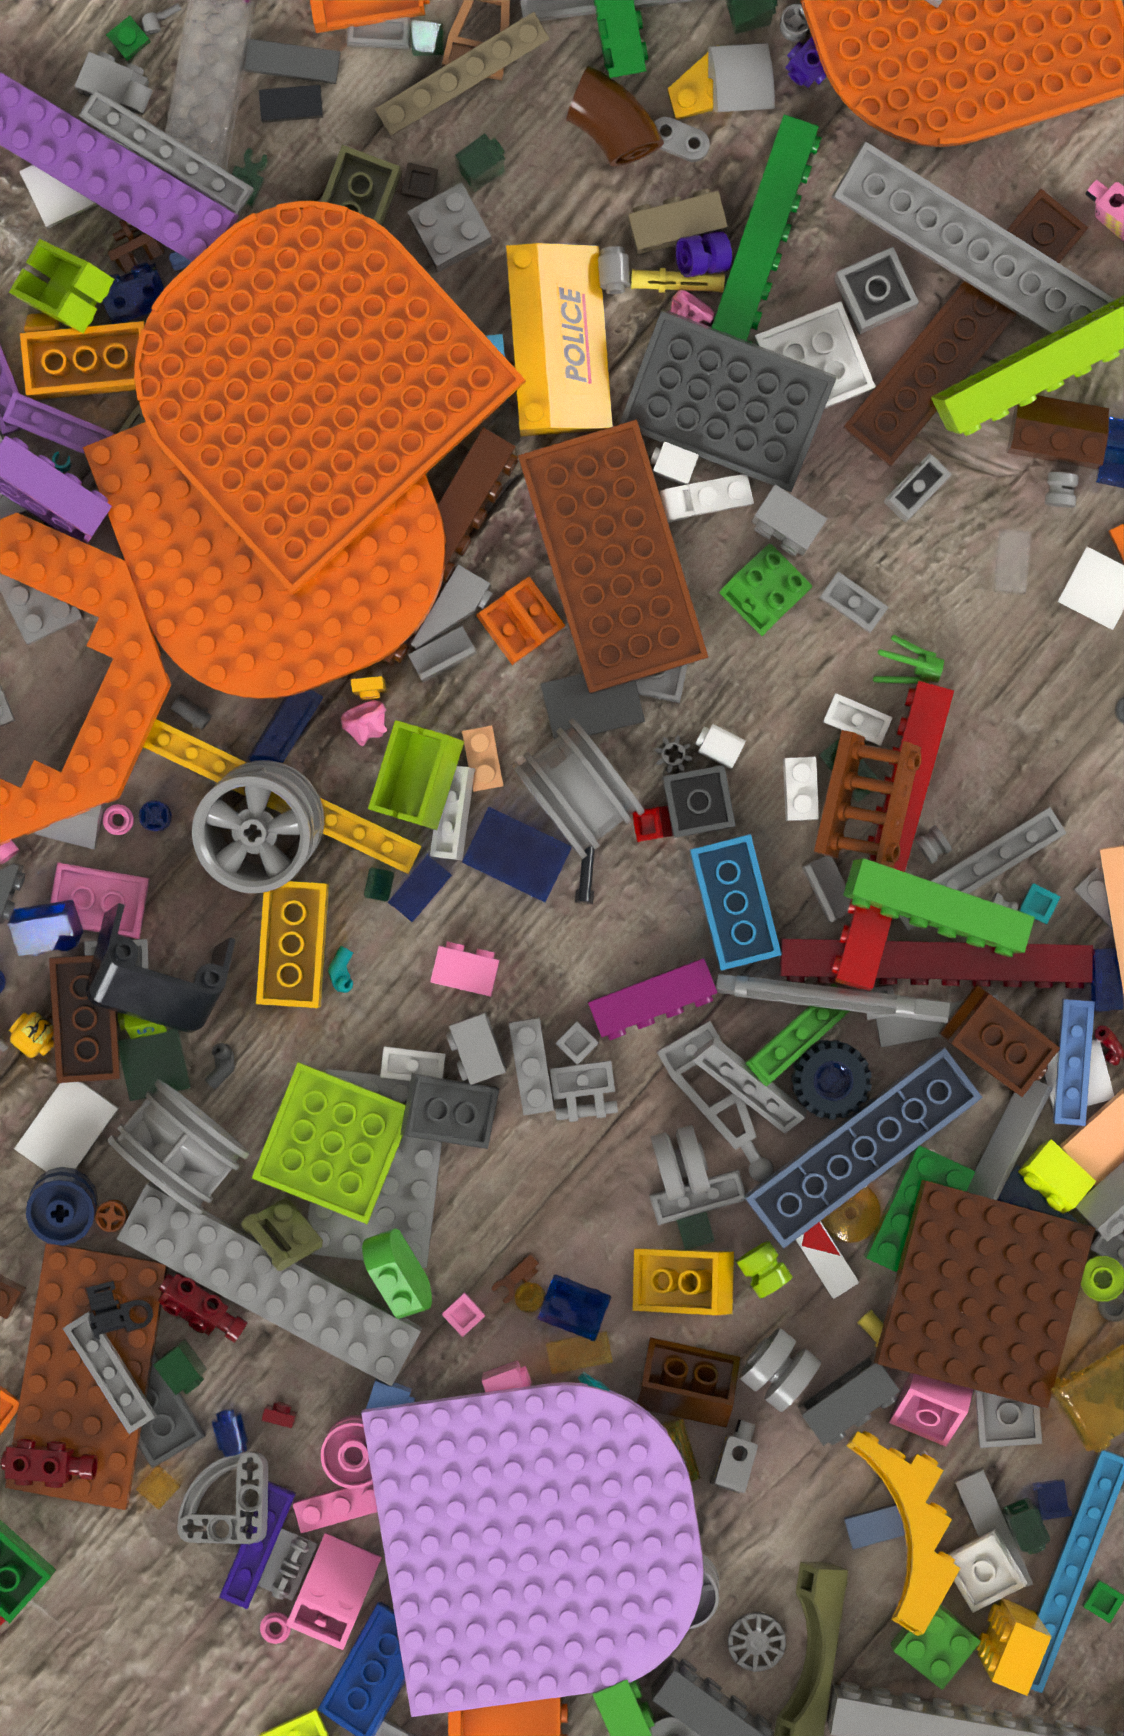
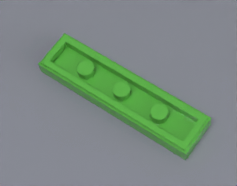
[745,983,850,1087]

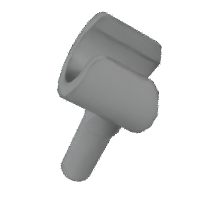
[142,3,182,35]

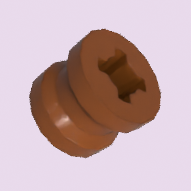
[95,1199,129,1232]

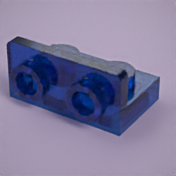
[1091,948,1124,1012]
[537,1274,611,1342]

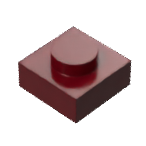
[262,1402,297,1428]

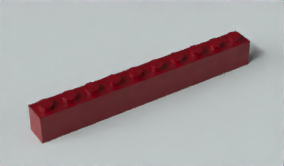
[779,938,1093,988]

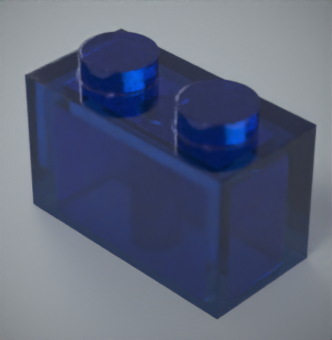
[8,900,84,956]

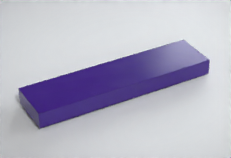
[219,1481,296,1609]

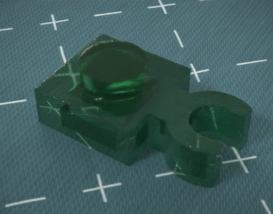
[232,148,268,208]

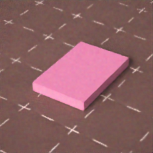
[47,863,150,939]

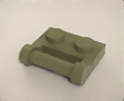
[241,1197,323,1271]

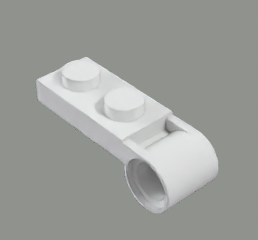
[659,474,754,523]

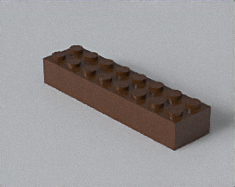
[381,427,519,667]

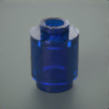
[211,1409,249,1457]

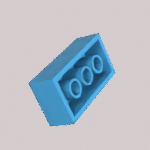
[689,834,782,971]

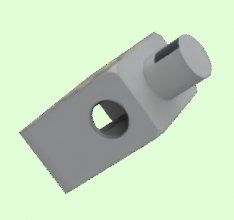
[710,1419,758,1493]

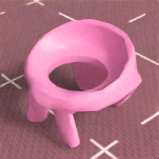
[670,290,715,326]
[341,700,387,746]

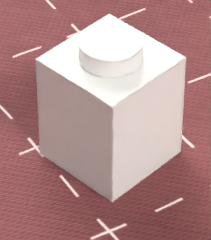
[650,441,699,486]

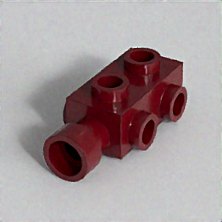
[158,1273,248,1343]
[1,1439,98,1488]

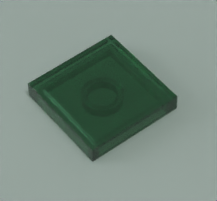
[119,1029,191,1101]

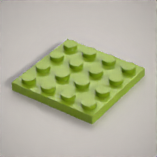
[252,1062,406,1224]

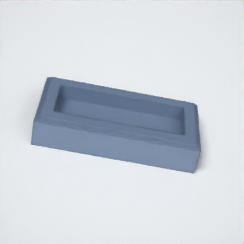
[844,1504,905,1550]

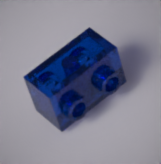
[103,262,166,324]

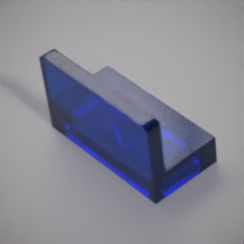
[387,855,452,922]

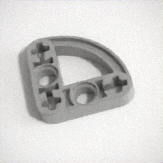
[177,1452,269,1544]

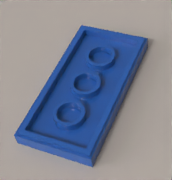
[317,1602,405,1736]

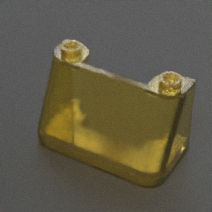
[1050,1344,1124,1453]

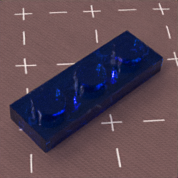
[247,689,324,763]

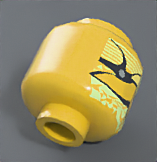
[9,1012,54,1058]

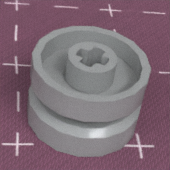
[650,1125,711,1201]

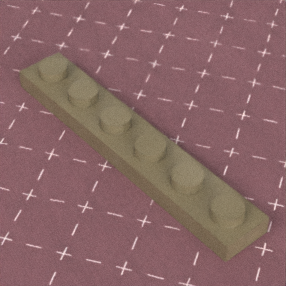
[375,12,550,136]

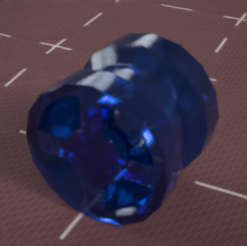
[138,800,172,832]

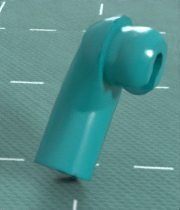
[328,946,354,993]

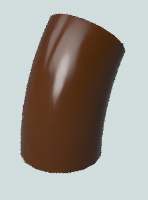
[566,65,664,167]

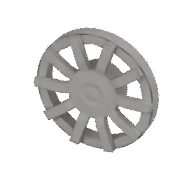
[728,1612,786,1672]

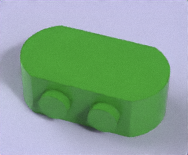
[362,1228,432,1319]

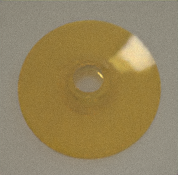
[821,1186,881,1243]

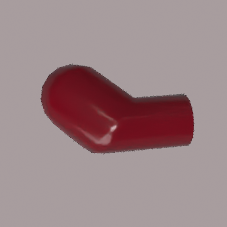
[1095,1025,1124,1066]

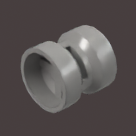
[780,4,810,42]
[1045,472,1079,508]

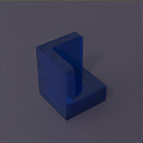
[1032,1479,1072,1520]

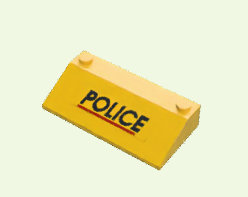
[506,243,613,437]

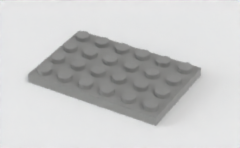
[307,1068,442,1268]

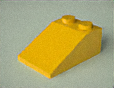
[632,1248,734,1315]

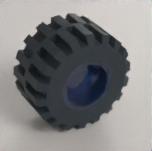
[791,1039,872,1120]

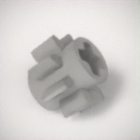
[654,735,692,774]

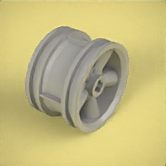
[192,760,324,893]

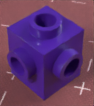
[785,37,827,88]

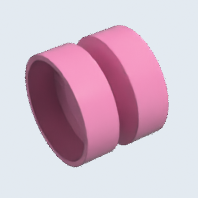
[321,1415,373,1489]

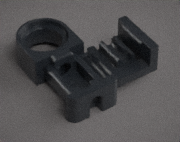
[85,1281,153,1340]

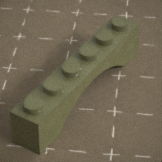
[774,1562,848,1736]

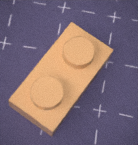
[462,725,504,792]

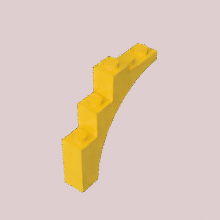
[846,1431,961,1636]

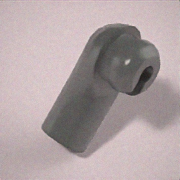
[204,1043,235,1090]

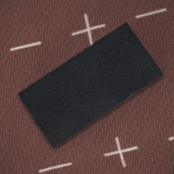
[259,85,323,123]

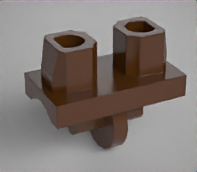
[108,219,165,274]

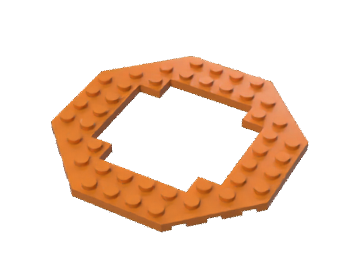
[0,513,171,846]

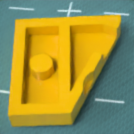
[667,45,720,120]

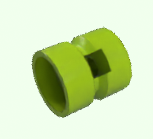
[736,1240,793,1299]

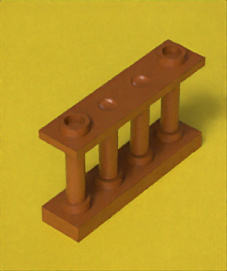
[814,730,921,868]

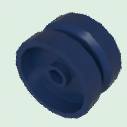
[26,1167,98,1246]

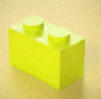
[1018,1139,1097,1214]

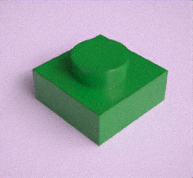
[106,15,151,61]
[1082,1579,1124,1623]

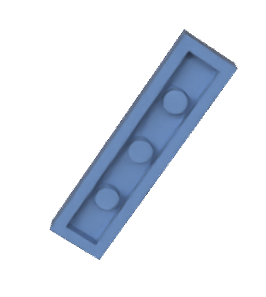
[1053,999,1095,1126]

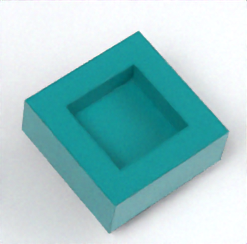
[1018,883,1061,924]

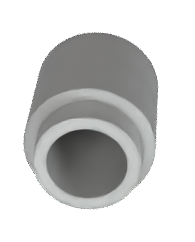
[598,246,631,294]

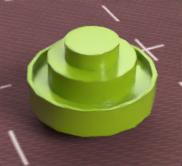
[1081,1255,1124,1302]

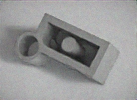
[75,51,153,115]

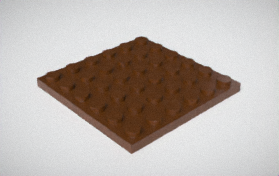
[874,1180,1095,1409]

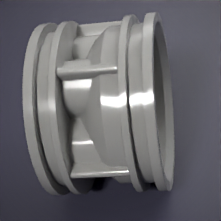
[108,1079,250,1215]

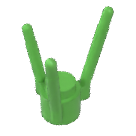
[873,635,944,684]

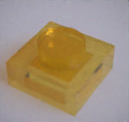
[136,1465,181,1510]

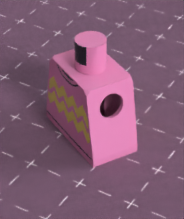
[1085,180,1124,242]

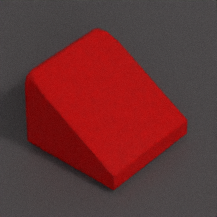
[632,806,673,842]

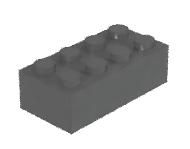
[651,1657,774,1736]

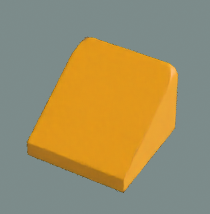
[24,313,59,333]

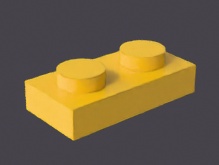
[351,676,387,700]

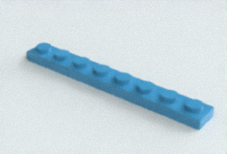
[1030,1448,1124,1693]

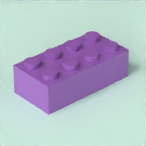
[0,436,112,544]

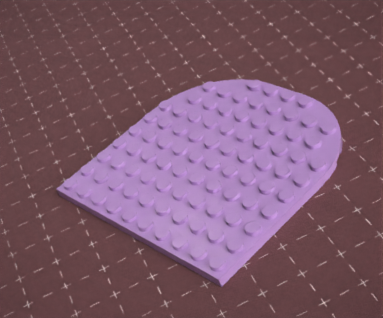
[361,1382,703,1717]

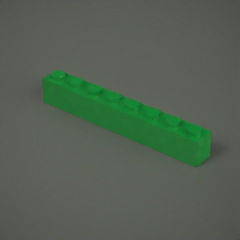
[712,114,822,343]

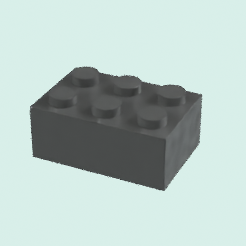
[798,1353,901,1446]

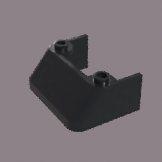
[86,903,236,1033]

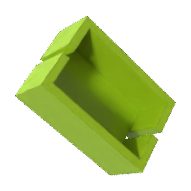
[9,239,115,334]
[368,720,464,830]

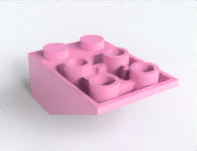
[286,1533,382,1650]

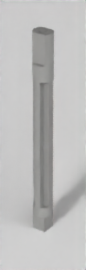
[716,974,951,1023]

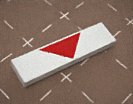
[796,1221,859,1299]

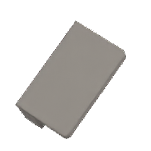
[408,626,477,682]
[802,856,851,923]

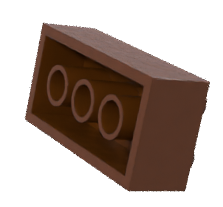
[49,954,121,1083]

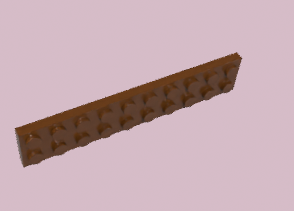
[843,189,1088,467]

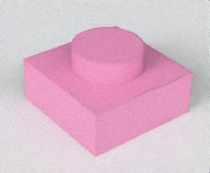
[442,1292,485,1337]

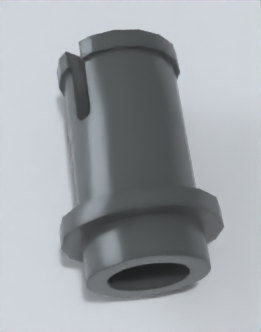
[170,694,212,730]

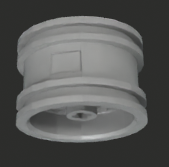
[511,718,645,859]

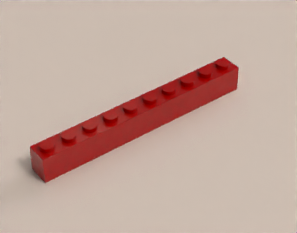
[831,681,954,991]

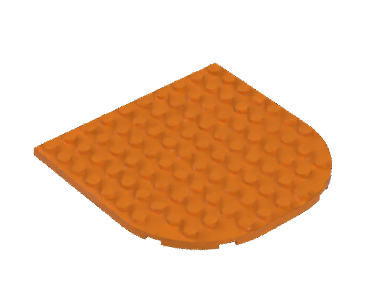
[800,0,1124,147]
[134,201,526,595]
[83,422,446,699]

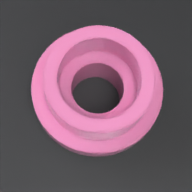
[102,804,134,835]
[260,1612,291,1644]

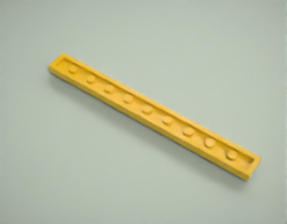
[143,719,422,874]

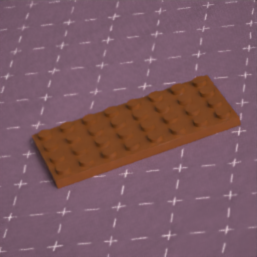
[518,420,709,694]
[5,1243,168,1510]

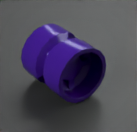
[676,231,732,278]

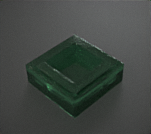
[677,1212,715,1250]

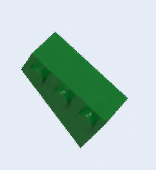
[594,0,648,78]

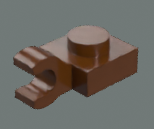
[492,1252,539,1303]

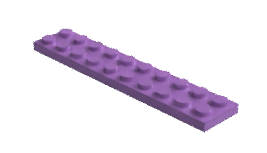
[0,72,239,261]

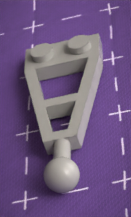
[656,1020,774,1182]

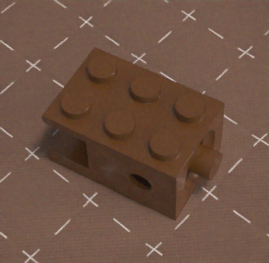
[939,984,1060,1097]

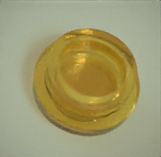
[515,1282,545,1313]

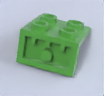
[719,544,812,636]

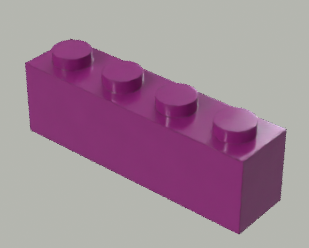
[588,958,717,1041]

